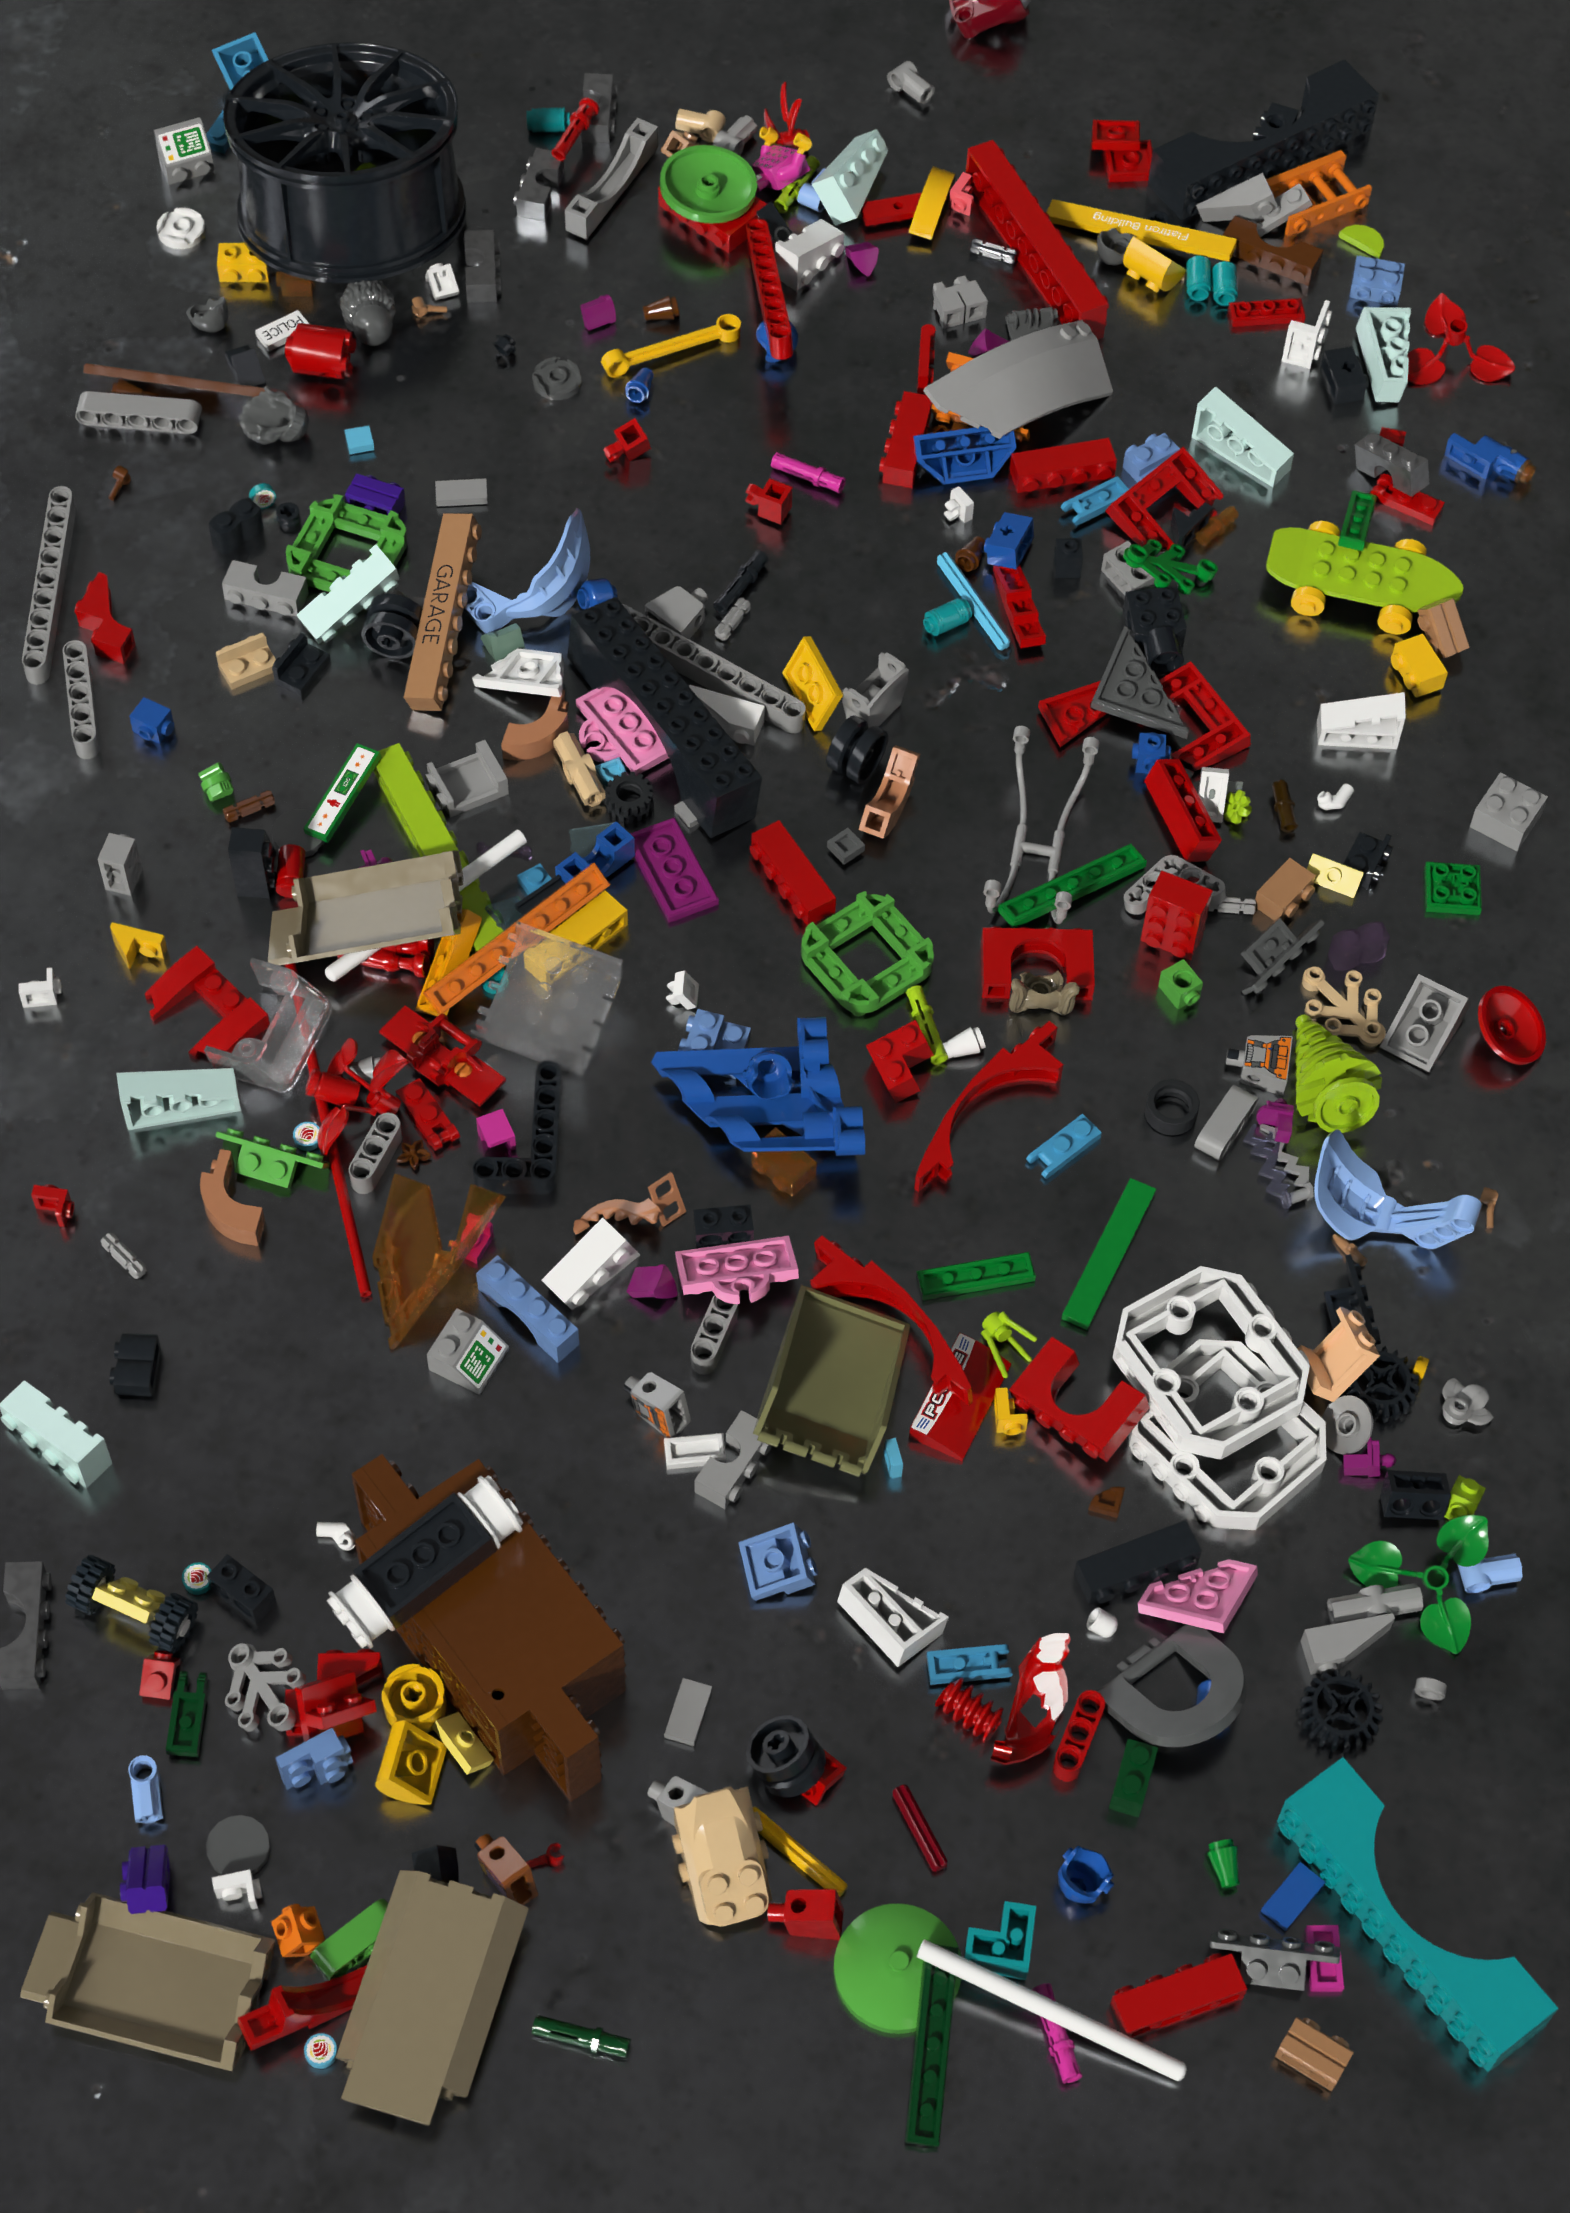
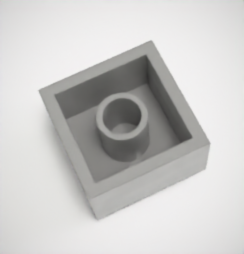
[1470,772,1548,851]

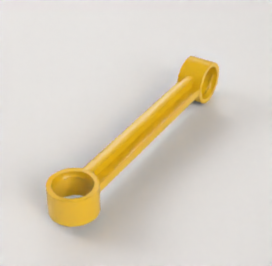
[601,314,741,378]

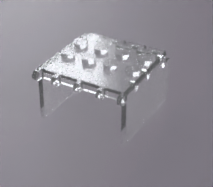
[468,921,623,1076]

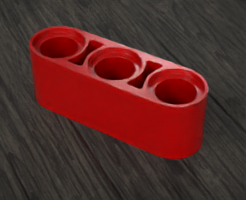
[1053,1690,1105,1782]

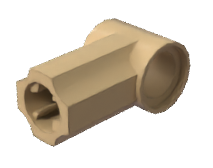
[675,109,726,143]

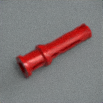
[551,98,600,161]

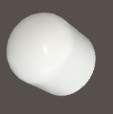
[1087,1608,1118,1638]

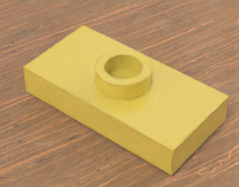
[1307,853,1364,898]
[432,1712,494,1775]

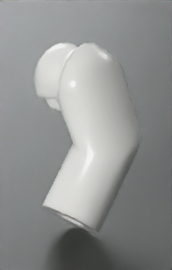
[1317,784,1354,810]
[316,1522,356,1551]

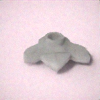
[1442,1378,1494,1426]

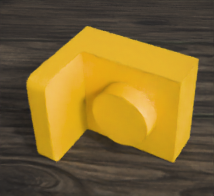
[994,1388,1028,1435]

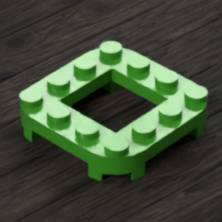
[286,494,407,592]
[801,891,934,1016]

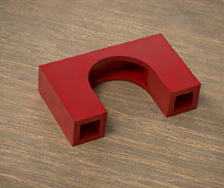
[658,186,767,253]
[981,926,1095,1000]
[1009,1337,1150,1462]

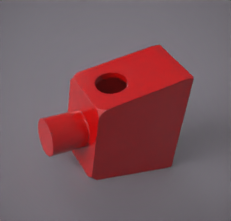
[768,1889,844,1940]

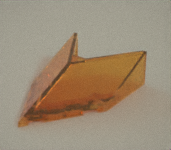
[372,1174,506,1350]

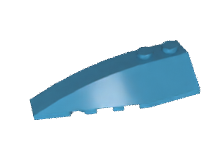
[212,32,268,91]

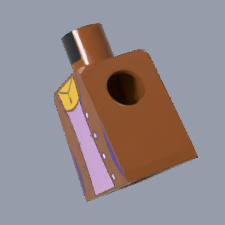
[474,1834,539,1905]

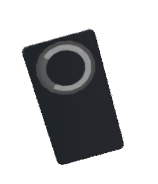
[756,202,793,242]

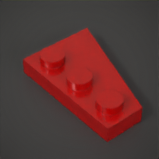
[1038,681,1107,747]

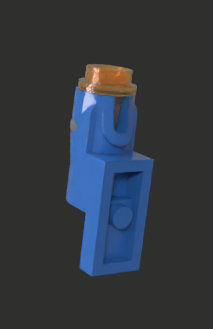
[1444,433,1536,485]

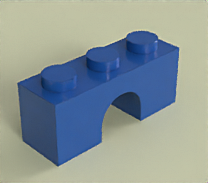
[555,821,635,883]

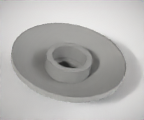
[1322,1396,1373,1455]

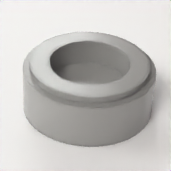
[1414,1678,1447,1700]

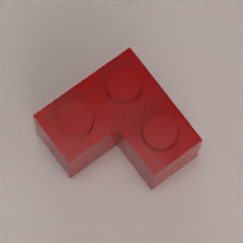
[866,1020,934,1103]

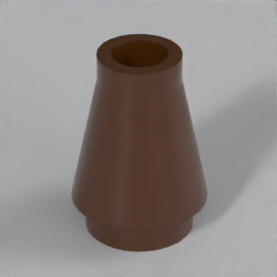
[642,295,680,321]
[955,536,985,572]

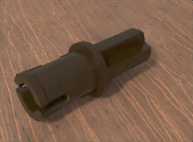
[1272,779,1298,832]

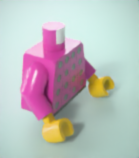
[752,127,812,192]

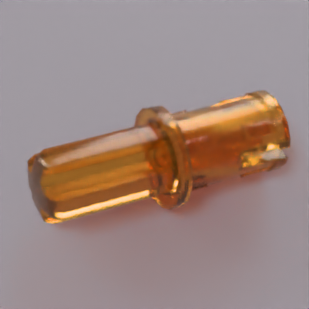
[1195,506,1239,546]

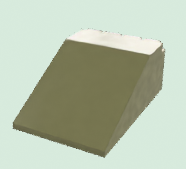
[753,1285,911,1477]

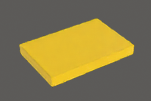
[782,636,843,731]

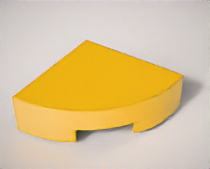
[1412,1356,1430,1386]

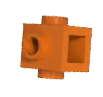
[271,1904,326,1957]

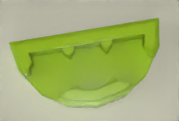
[1339,225,1384,259]

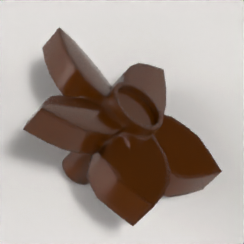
[397,1140,431,1170]

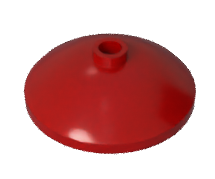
[1478,986,1546,1065]

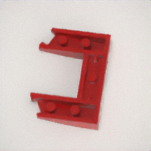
[1105,447,1224,550]
[1159,661,1251,771]
[145,946,270,1066]

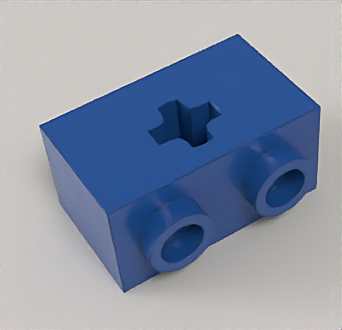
[984,512,1034,570]

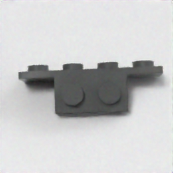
[1240,918,1325,995]
[1210,1929,1341,1991]

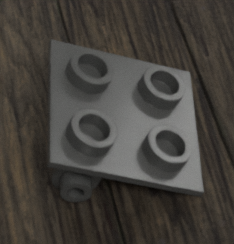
[1005,306,1058,341]

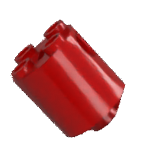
[285,323,356,379]

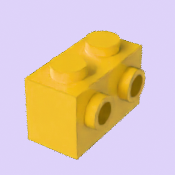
[217,243,270,282]
[1391,634,1448,698]

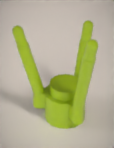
[981,1312,1037,1378]

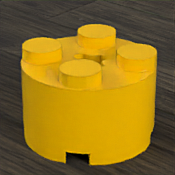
[382,1664,447,1733]

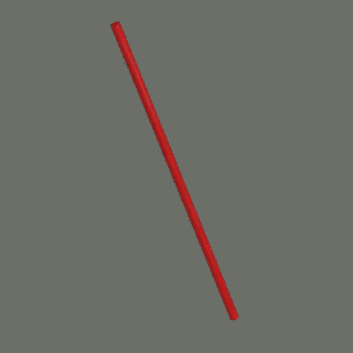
[285,963,372,1297]

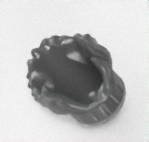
[340,280,396,346]
[238,385,309,444]

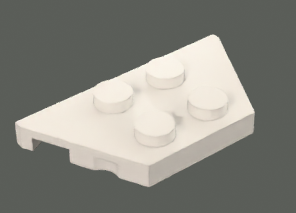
[472,648,564,697]

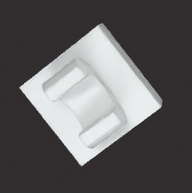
[944,486,974,523]
[666,970,699,1010]

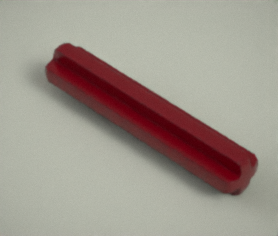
[892,1784,948,1872]

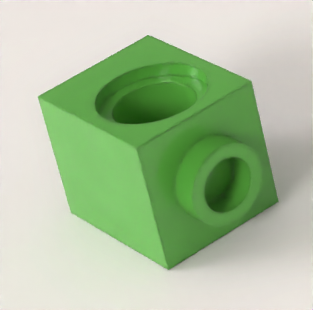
[1158,959,1203,1009]

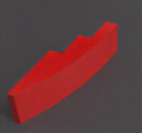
[993,565,1046,648]

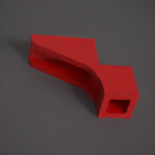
[75,572,136,664]
[285,1649,382,1736]

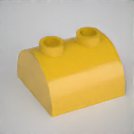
[1123,236,1186,293]
[375,1720,447,1805]

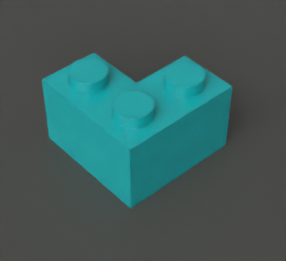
[964,1901,1036,1980]

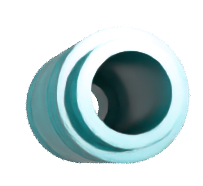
[527,107,571,133]
[1186,255,1211,301]
[1212,261,1238,306]
[923,598,972,636]

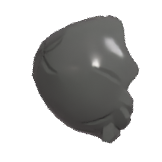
[1097,228,1136,265]
[186,297,229,333]

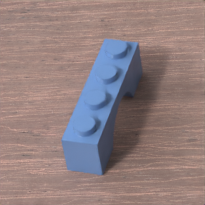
[476,1255,579,1363]

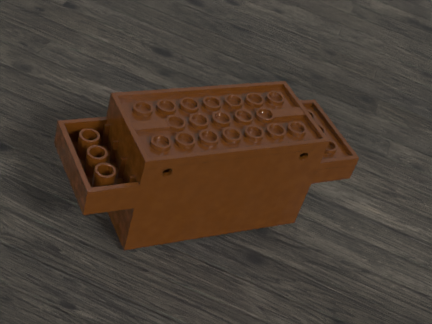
[351,1454,627,1802]

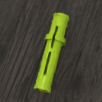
[774,156,820,213]
[906,985,948,1065]

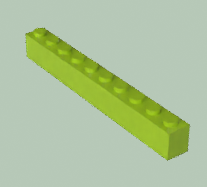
[373,743,503,954]

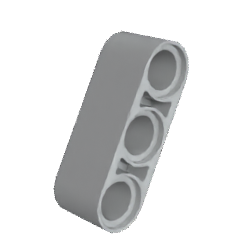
[1194,1084,1259,1161]
[349,1113,402,1194]
[691,1295,739,1375]

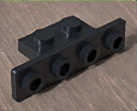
[1324,1254,1381,1347]

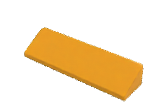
[415,909,482,1016]

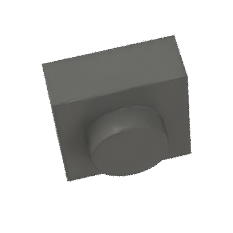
[827,828,865,865]

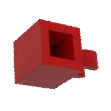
[603,418,651,463]
[745,478,793,525]

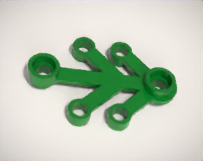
[1123,539,1218,595]

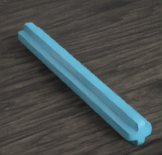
[937,552,1011,651]

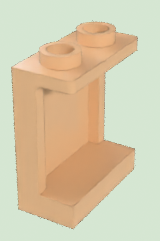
[1297,1307,1380,1402]

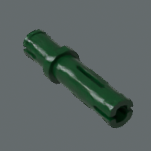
[532,2015,631,2058]

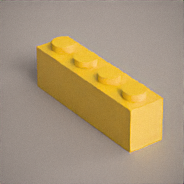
[523,890,628,988]

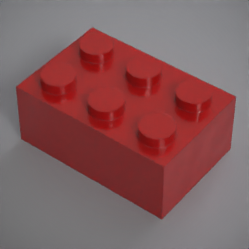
[1140,870,1213,960]

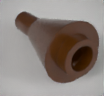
[111,378,159,397]

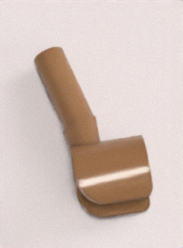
[411,297,447,317]
[1479,1187,1498,1229]

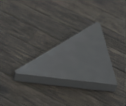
[1091,626,1189,739]

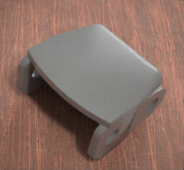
[842,652,909,728]

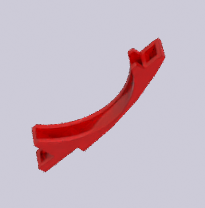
[914,1021,1064,1192]
[810,1235,973,1406]
[237,1965,367,2051]

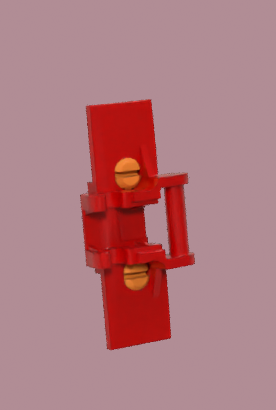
[379,1005,506,1107]

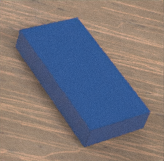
[1261,1862,1325,1932]

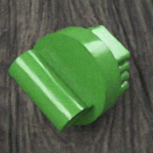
[199,762,234,801]

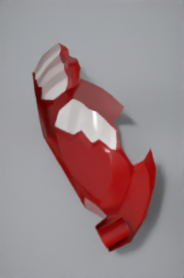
[990,1633,1070,1765]

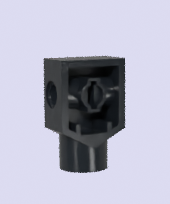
[1123,586,1187,674]

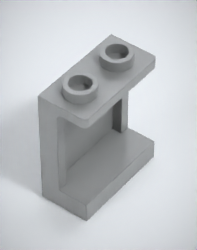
[425,740,509,818]

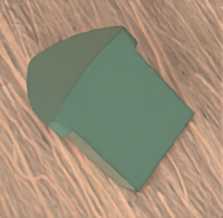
[481,623,525,662]

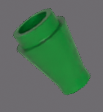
[1207,1839,1240,1888]

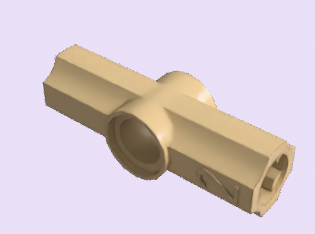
[553,731,605,807]

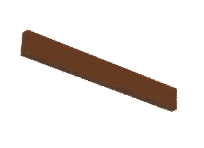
[83,363,265,397]

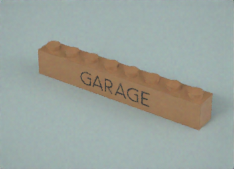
[404,513,482,711]

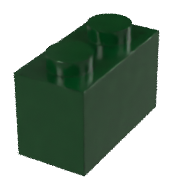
[1109,1739,1158,1818]

